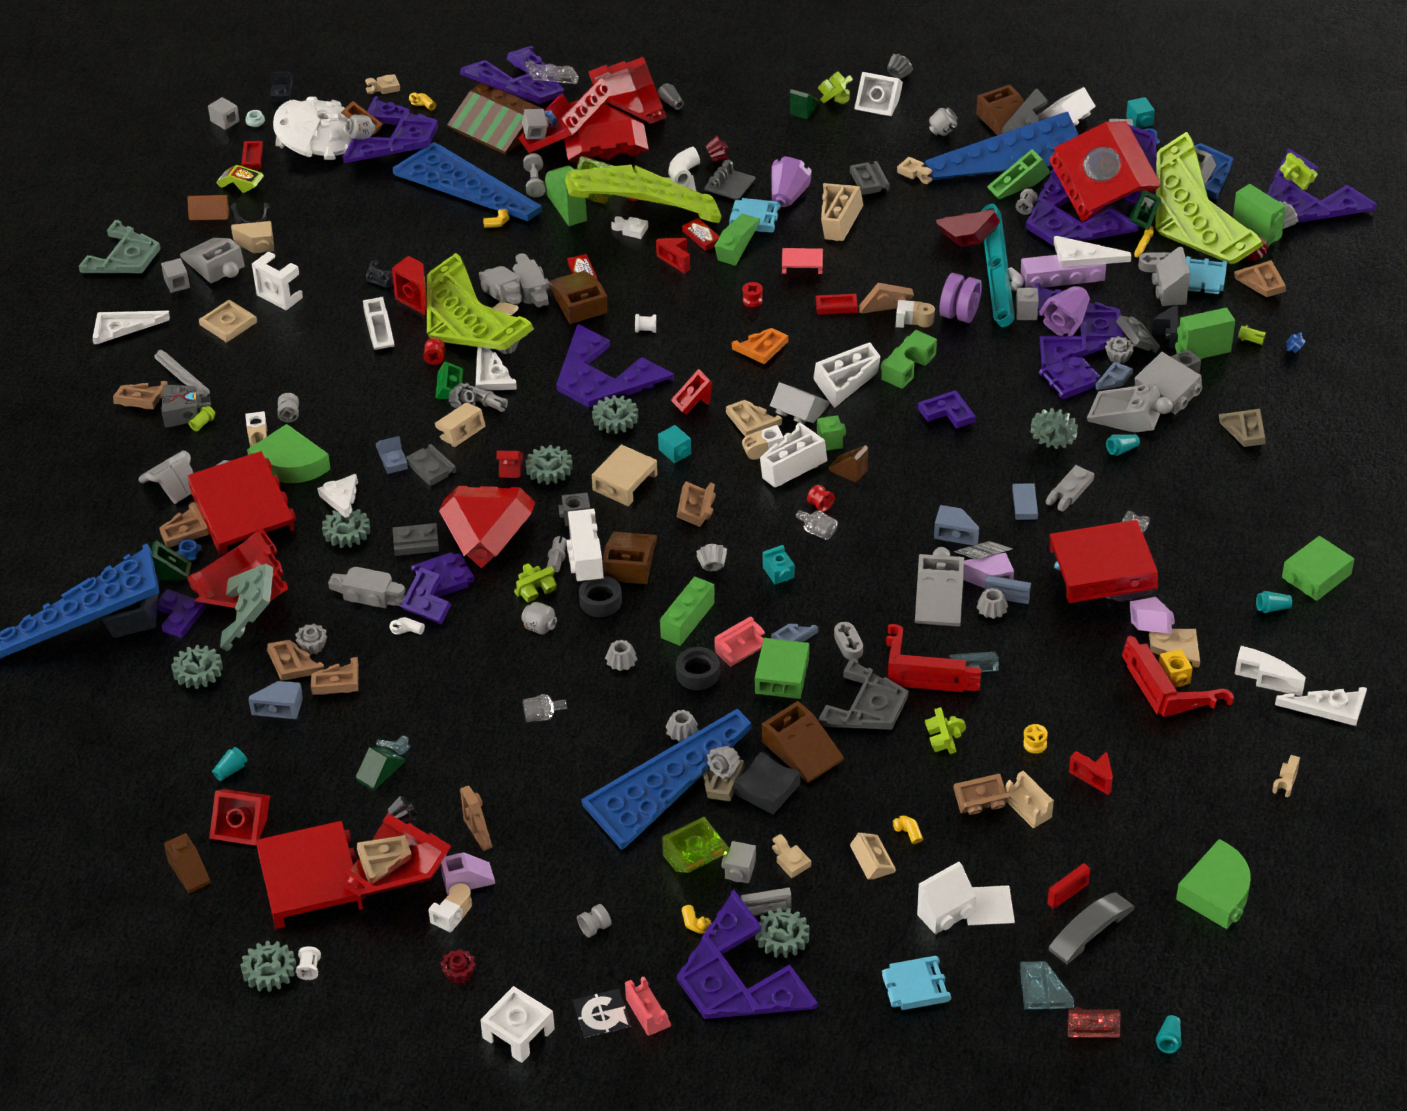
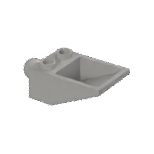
[180,238,245,283]
[1087,383,1173,433]
[915,547,964,626]

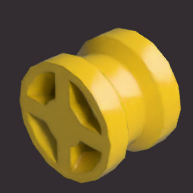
[1024,724,1047,753]

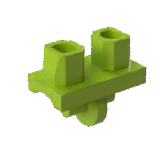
[818,71,853,104]
[1279,153,1317,190]
[514,563,557,603]
[925,707,966,754]

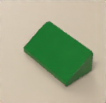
[436,362,463,399]

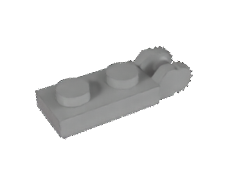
[1046,465,1094,512]

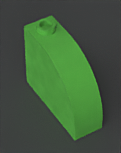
[545,166,587,226]
[247,424,331,483]
[1176,839,1251,929]

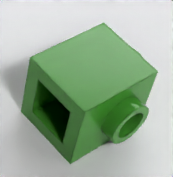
[817,415,846,451]

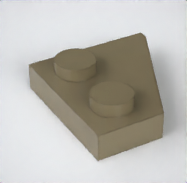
[1219,409,1266,447]
[703,760,745,801]

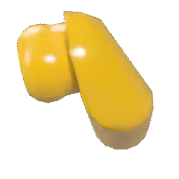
[409,93,436,111]
[483,209,510,228]
[893,816,923,844]
[682,905,711,934]

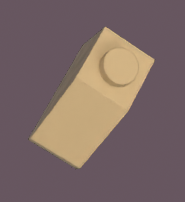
[231,221,274,253]

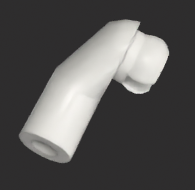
[1008,267,1024,291]
[390,617,425,635]

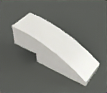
[363,297,395,350]
[1235,646,1306,696]

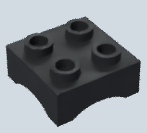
[734,752,800,814]

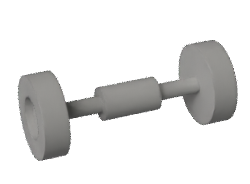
[523,154,546,197]

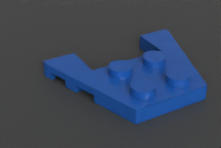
[1194,143,1233,199]

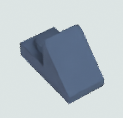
[376,436,408,474]

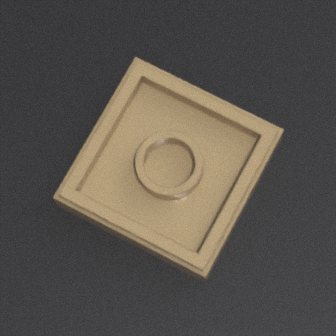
[199,300,257,342]

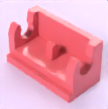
[782,248,823,274]
[715,616,765,667]
[625,977,671,1036]

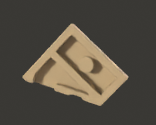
[726,400,782,437]
[1149,629,1200,667]
[357,835,411,884]

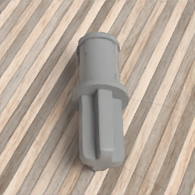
[474,387,508,412]
[547,536,567,573]

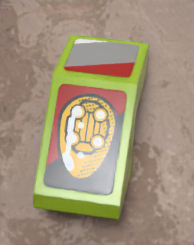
[216,165,264,193]

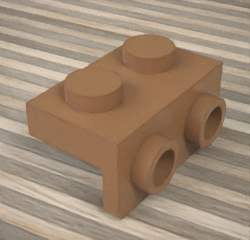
[677,482,716,527]
[953,774,1010,815]

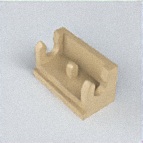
[435,402,485,447]
[1005,771,1054,828]

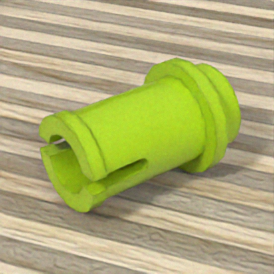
[1238,325,1266,345]
[188,406,215,432]

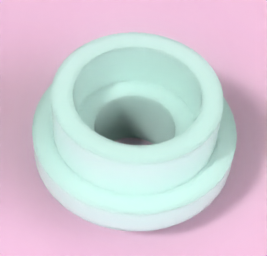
[246,110,265,127]

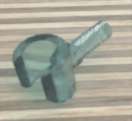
[376,736,411,755]

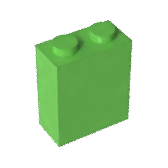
[1233,184,1286,246]
[1175,308,1235,359]
[1282,536,1354,601]
[755,638,809,699]

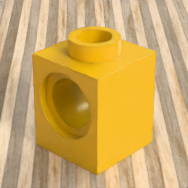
[1159,649,1192,687]

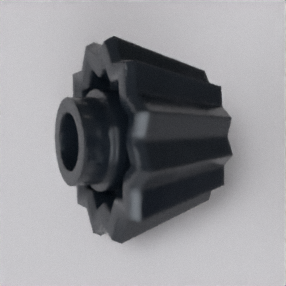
[388,796,418,826]

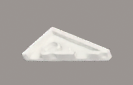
[1054,236,1131,267]
[93,311,170,344]
[476,347,517,391]
[317,474,358,518]
[1275,687,1367,726]

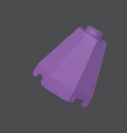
[771,156,812,207]
[1039,286,1090,336]

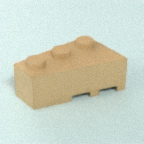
[821,183,863,241]

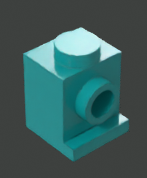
[763,545,795,584]

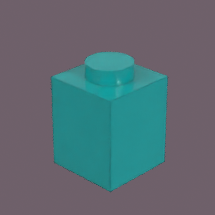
[1126,97,1155,128]
[658,425,691,463]

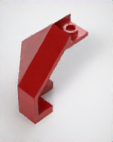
[588,57,667,124]
[564,103,648,164]
[439,486,535,568]
[187,529,288,608]
[340,813,451,897]

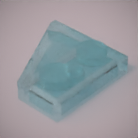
[1020,962,1074,1009]

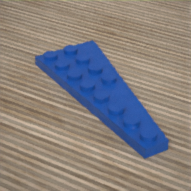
[925,111,1078,180]
[393,142,542,221]
[0,544,159,658]
[582,709,752,850]

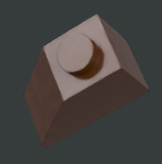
[164,833,211,893]

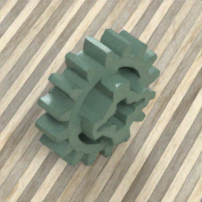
[592,395,638,434]
[1030,408,1078,449]
[525,445,572,485]
[322,507,370,548]
[171,645,223,689]
[756,908,809,958]
[241,941,297,992]

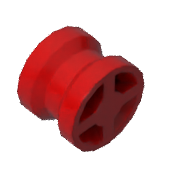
[742,282,763,307]
[424,338,445,365]
[807,484,835,512]

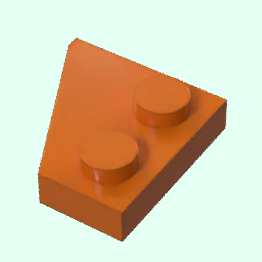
[732,328,788,364]

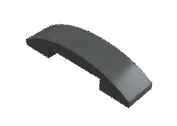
[1049,892,1135,964]

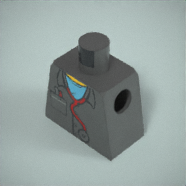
[162,385,211,427]

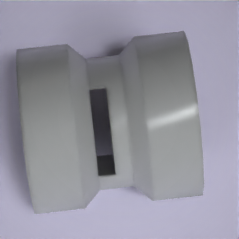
[278,393,299,422]
[577,904,611,938]

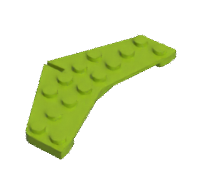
[1156,132,1263,264]
[565,165,722,223]
[427,253,534,350]

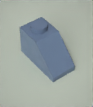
[934,505,979,545]
[249,681,303,719]

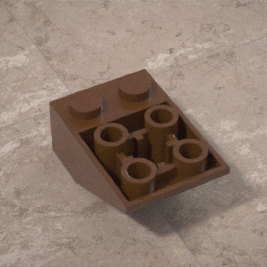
[976,85,1024,135]
[549,270,608,324]
[602,532,657,584]
[762,701,844,783]

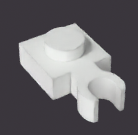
[611,216,648,239]

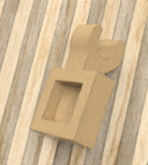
[365,74,400,94]
[897,157,932,184]
[1273,755,1300,797]
[772,834,811,878]

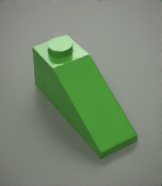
[987,149,1050,199]
[715,213,760,266]

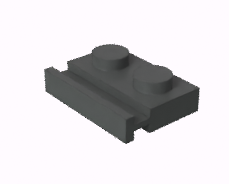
[850,161,889,195]
[1116,315,1160,353]
[406,444,456,486]
[393,523,439,556]

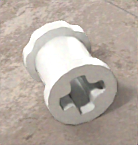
[635,314,656,333]
[296,946,321,980]

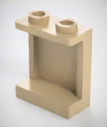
[592,445,657,506]

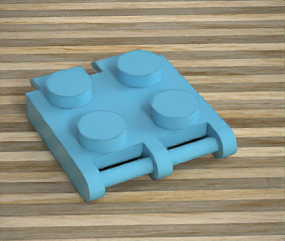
[729,198,781,232]
[1186,256,1227,294]
[882,956,951,1010]

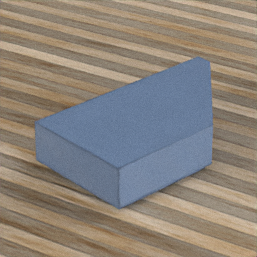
[1096,361,1133,390]
[771,624,818,642]

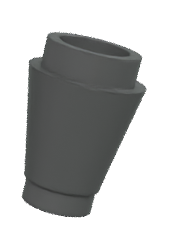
[658,83,684,110]

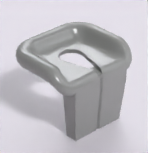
[139,451,193,504]

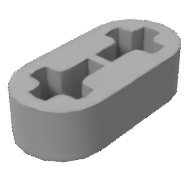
[1138,253,1170,272]
[834,622,863,660]

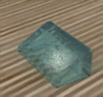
[949,651,999,672]

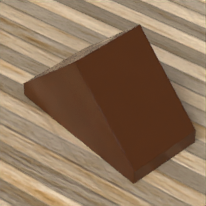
[828,445,868,482]

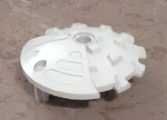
[273,97,352,160]

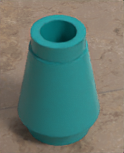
[1106,434,1140,456]
[1256,591,1292,613]
[212,747,247,781]
[1156,1015,1182,1053]

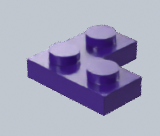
[918,390,976,428]
[401,567,451,624]
[157,589,206,638]

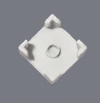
[252,251,303,310]
[481,986,554,1063]

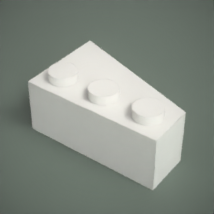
[814,342,880,408]
[760,422,827,487]
[566,509,604,581]

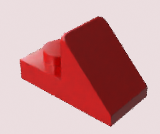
[656,238,690,274]
[671,369,712,415]
[497,451,523,478]
[1069,751,1113,795]

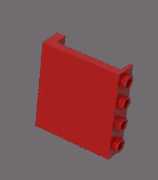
[518,77,612,153]
[188,451,296,555]
[1050,520,1158,603]
[256,821,366,929]

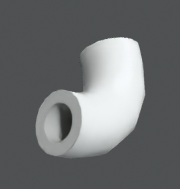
[668,147,700,186]

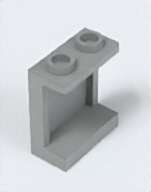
[1135,352,1202,414]

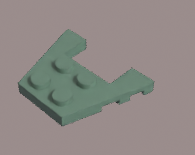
[79,220,160,273]
[220,564,273,651]

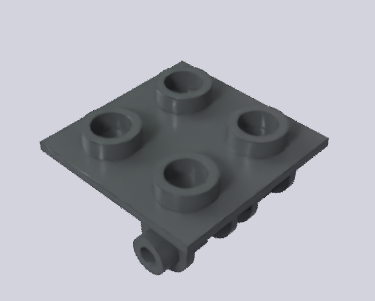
[704,160,756,200]

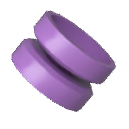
[939,273,982,323]

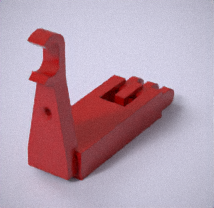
[886,624,981,692]
[1122,636,1234,717]

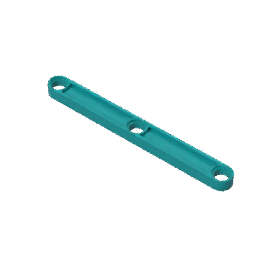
[981,204,1015,327]

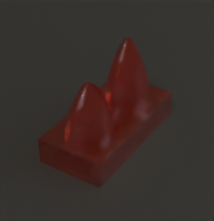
[1067,1006,1121,1037]

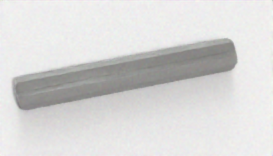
[155,350,210,397]

